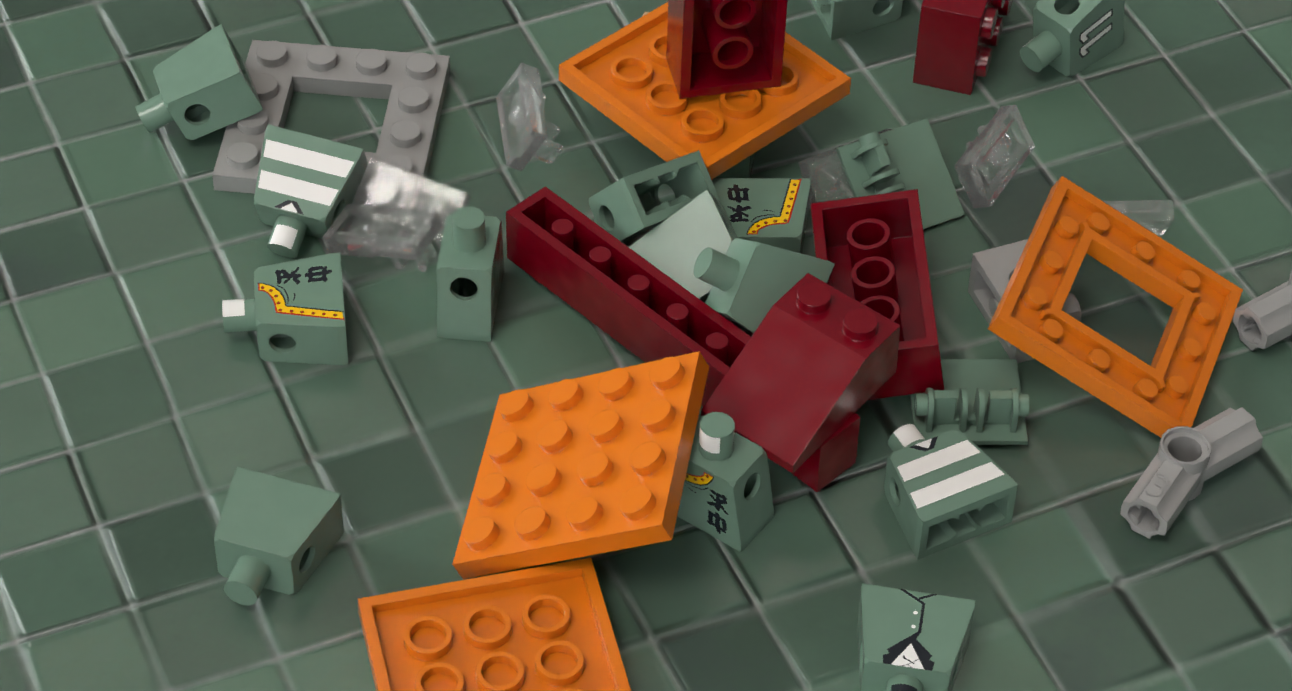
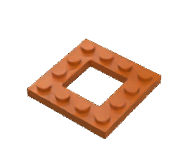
[988,176,1243,438]

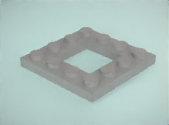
[212,40,450,208]

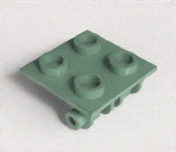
[836,118,965,229]
[910,359,1029,445]

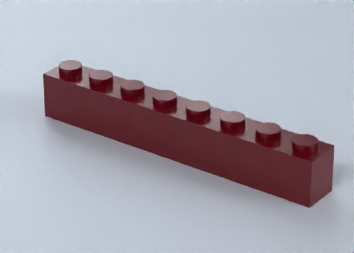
[506,186,860,492]

